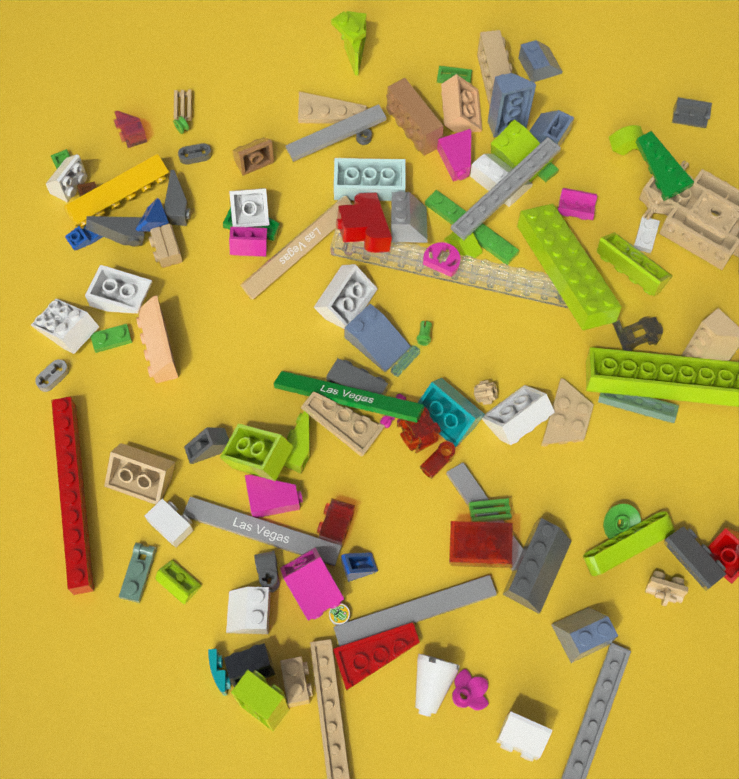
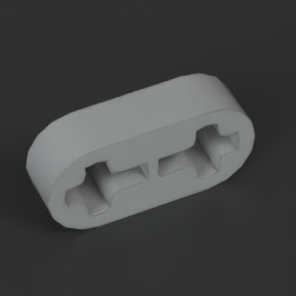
[35,359,69,392]

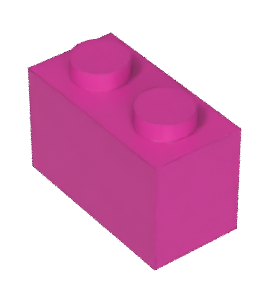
[229,226,267,257]

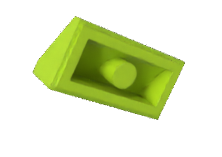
[155,560,202,604]

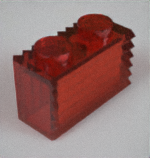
[317,498,355,547]

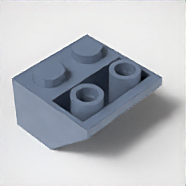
[530,110,574,146]

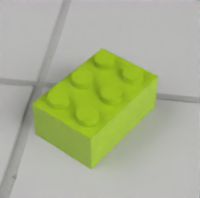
[220,424,294,481]

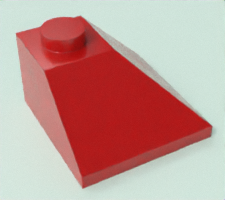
[707,527,739,584]

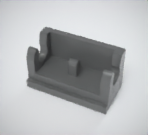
[672,97,712,128]

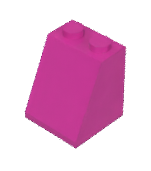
[280,547,344,621]

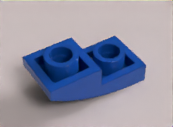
[65,226,103,250]

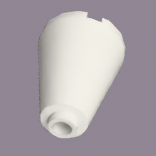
[415,653,460,717]

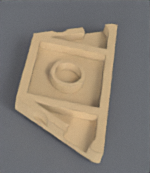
[541,378,594,447]

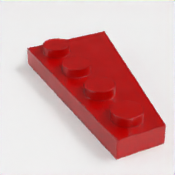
[333,622,420,691]

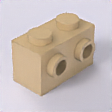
[280,657,313,708]

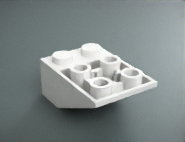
[31,299,99,354]

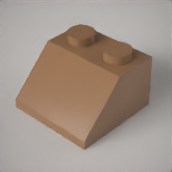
[232,137,274,176]

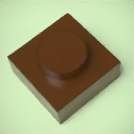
[77,181,97,197]

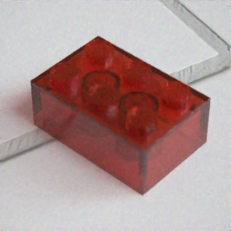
[449,521,513,568]

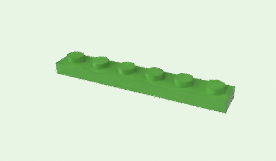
[425,190,519,265]

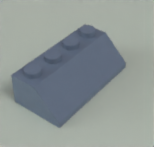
[487,73,536,137]

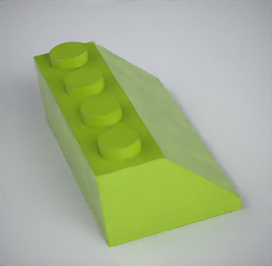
[597,232,672,296]

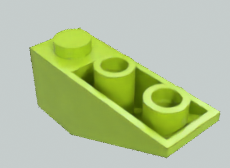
[284,411,310,474]

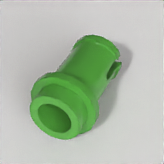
[416,321,432,346]

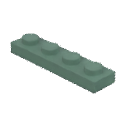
[598,393,679,423]

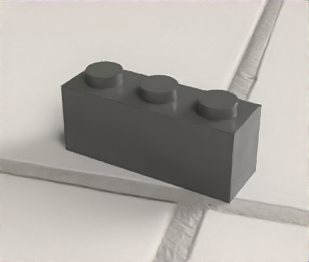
[326,358,388,395]

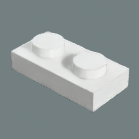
[634,216,660,253]

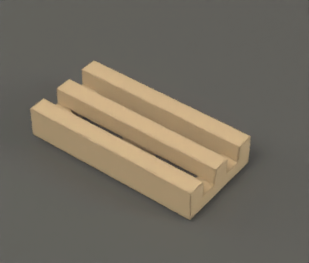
[174,90,192,121]

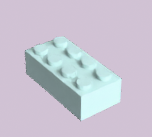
[334,158,405,201]

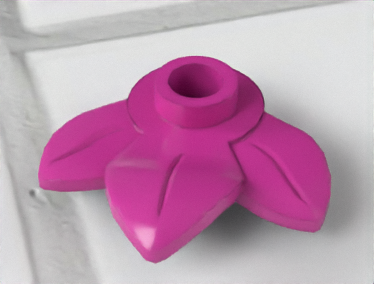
[452,669,489,710]

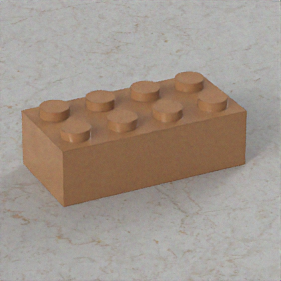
[386,78,443,156]

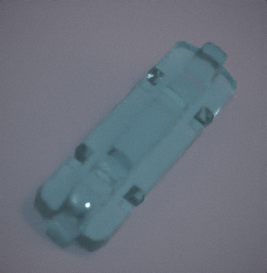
[390,345,420,377]

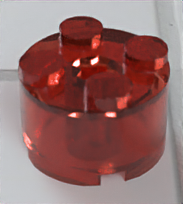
[397,407,441,453]

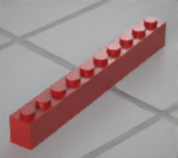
[51,396,94,595]

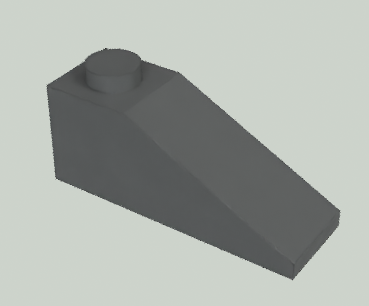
[164,170,191,226]
[86,216,144,247]

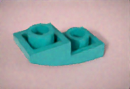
[208,649,231,696]

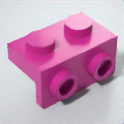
[558,188,597,220]

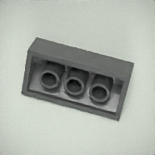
[503,518,572,614]

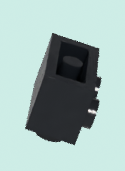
[224,643,275,687]

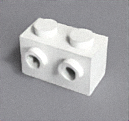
[145,499,193,548]

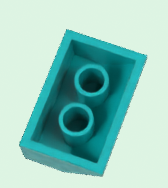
[418,378,485,448]

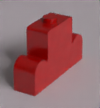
[336,192,392,253]

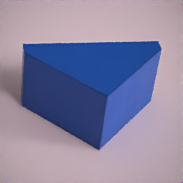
[136,198,169,231]
[341,553,378,582]

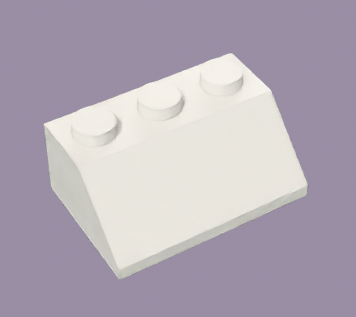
[470,154,533,207]
[314,264,378,329]
[482,385,555,445]

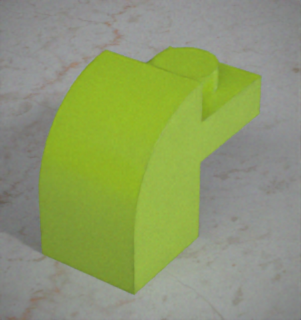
[609,125,644,156]

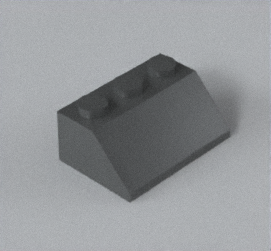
[664,526,726,591]

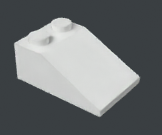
[85,265,152,314]

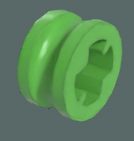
[173,116,189,134]

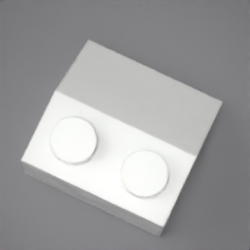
[229,188,269,227]
[226,587,271,634]
[496,712,552,761]

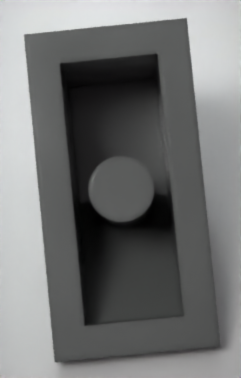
[184,427,229,464]

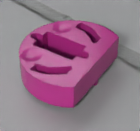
[423,242,460,277]

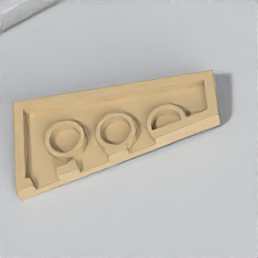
[298,92,367,124]
[300,391,385,457]

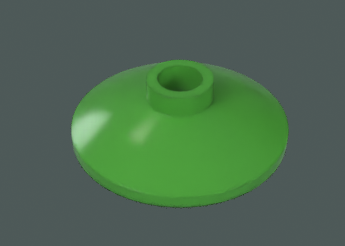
[603,503,641,539]

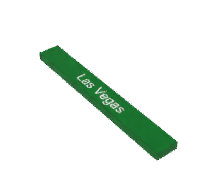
[273,371,424,423]

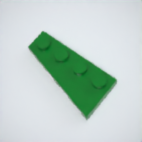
[636,131,694,201]

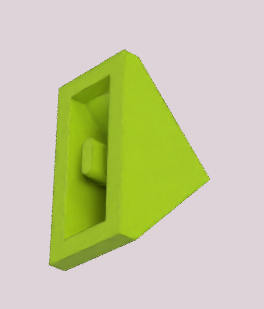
[444,232,482,263]

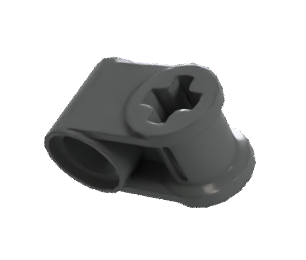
[254,551,280,593]

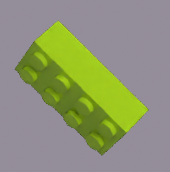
[231,670,289,731]

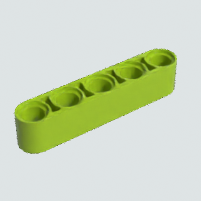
[583,511,675,576]

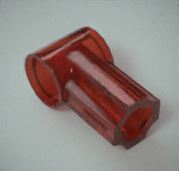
[420,441,456,479]

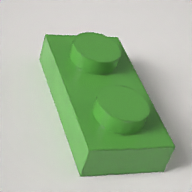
[91,324,132,353]

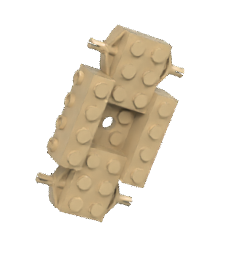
[639,161,739,270]

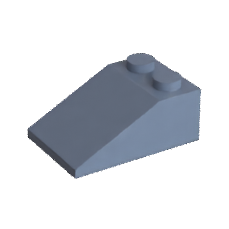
[344,304,411,373]

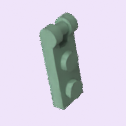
[119,542,156,603]

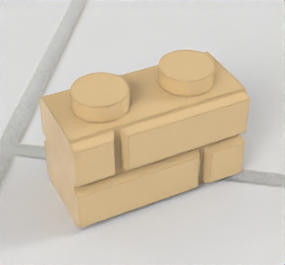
[148,224,182,268]

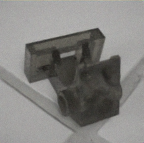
[612,316,663,351]

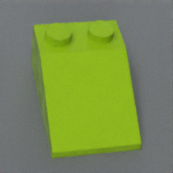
[341,11,367,76]
[491,119,553,182]

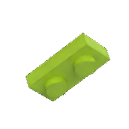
[331,11,366,45]

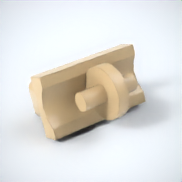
[645,571,688,607]

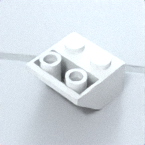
[46,154,87,202]

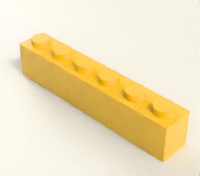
[64,154,169,227]

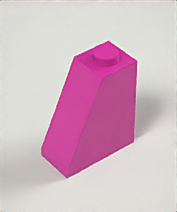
[437,129,471,182]
[245,475,303,518]

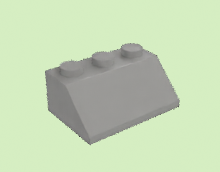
[391,191,428,243]

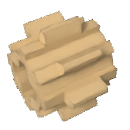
[474,380,498,405]

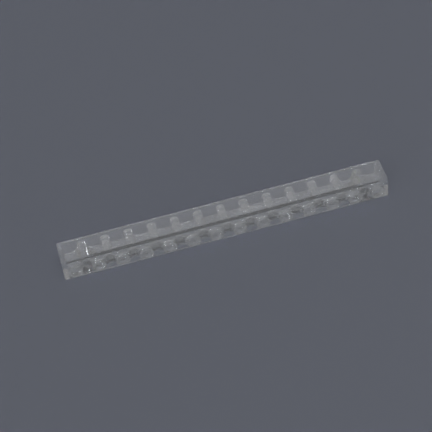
[330,229,568,308]

